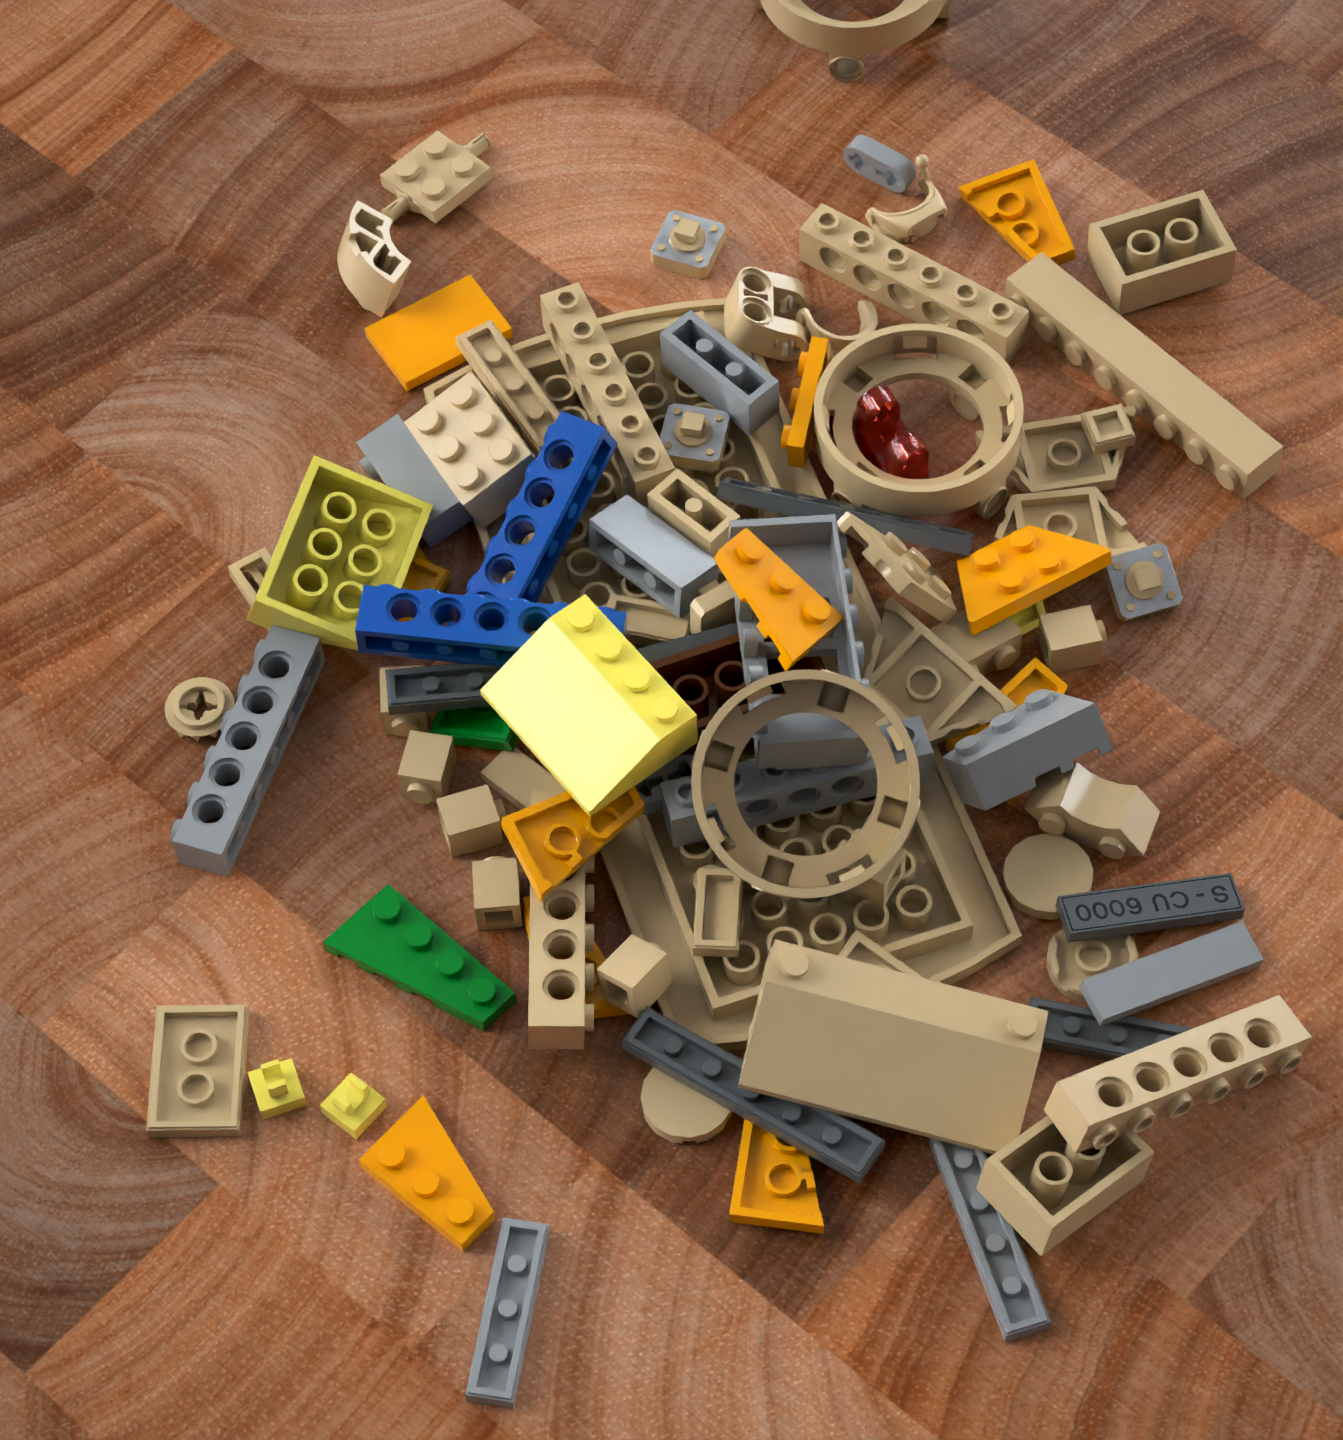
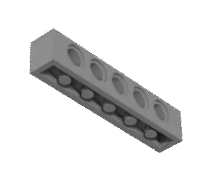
[170,625,325,877]
[659,716,934,848]

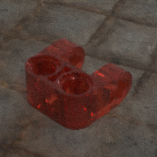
[855,386,929,479]

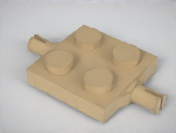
[380,131,493,224]

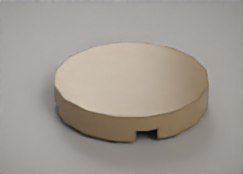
[1002,833,1094,920]
[1046,927,1139,1003]
[641,1067,732,1144]

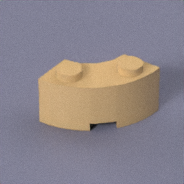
[337,200,411,318]
[1024,762,1160,859]

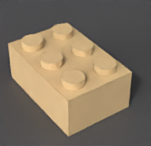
[1087,190,1237,315]
[404,371,536,529]
[976,1115,1155,1256]

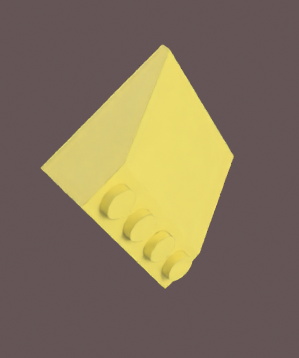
[246,455,433,650]
[480,594,698,817]

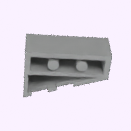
[942,689,1114,811]

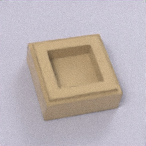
[1081,403,1136,455]

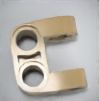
[724,267,807,361]

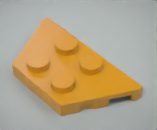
[957,525,1112,636]

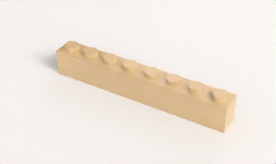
[1005,252,1283,499]

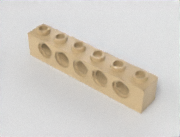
[799,203,1029,364]
[540,282,675,507]
[528,790,594,1049]
[1044,995,1312,1154]

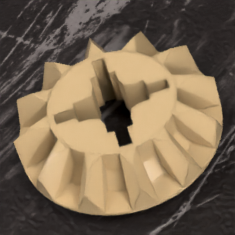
[165,677,235,742]

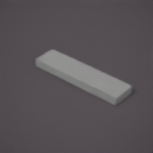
[1079,921,1264,1026]
[465,1217,551,1409]

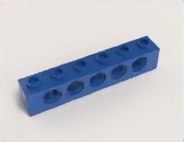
[447,411,618,631]
[355,584,627,667]

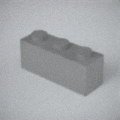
[660,310,780,436]
[356,414,473,548]
[589,495,718,618]

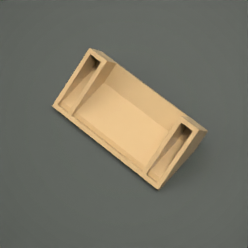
[737,939,1048,1154]

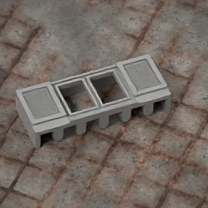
[728,514,870,770]

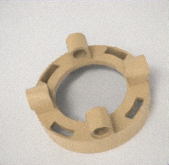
[755,0,950,82]
[814,323,1024,520]
[690,669,921,900]

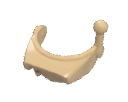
[865,154,947,243]
[794,299,878,362]

